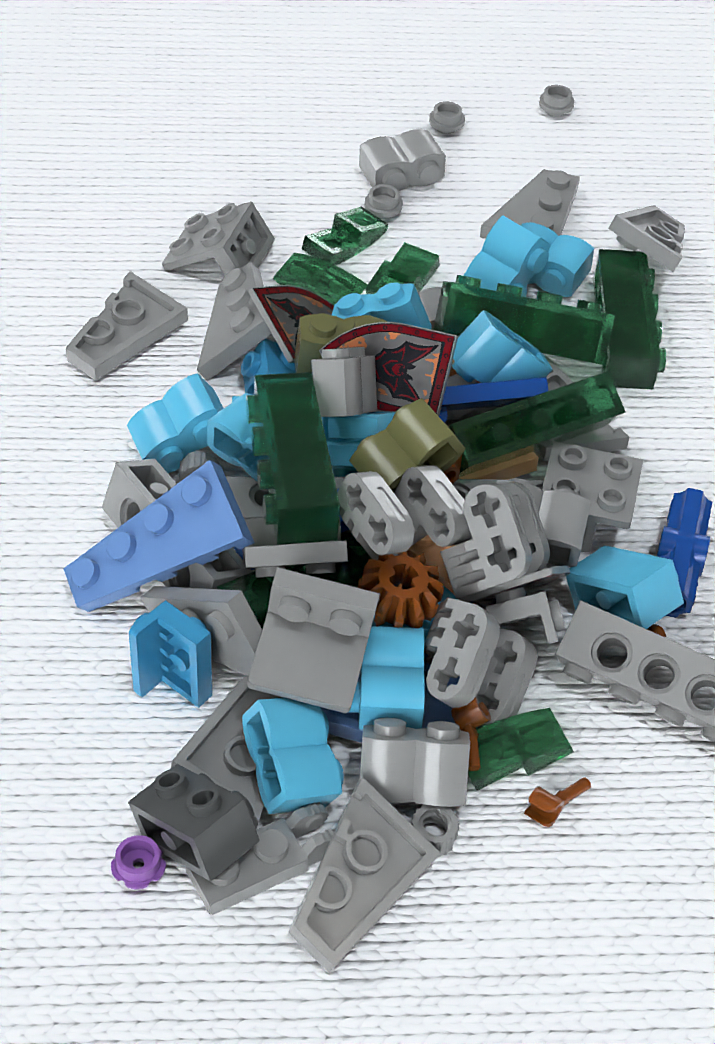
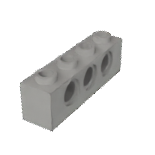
[101,459,254,596]
[555,600,715,743]

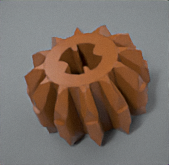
[357,551,444,628]

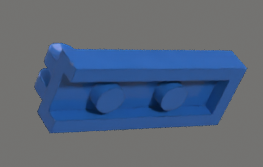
[439,377,549,423]

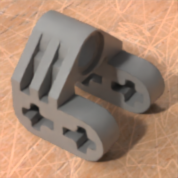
[332,465,472,560]
[440,481,550,599]
[424,598,538,731]

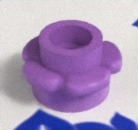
[111,835,166,890]

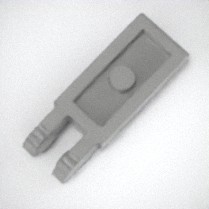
[186,802,336,915]

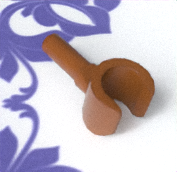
[451,696,491,771]
[524,777,591,827]

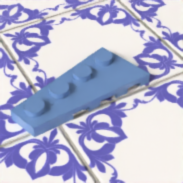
[63,460,255,612]

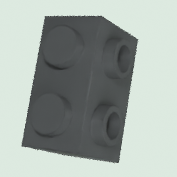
[128,764,260,882]

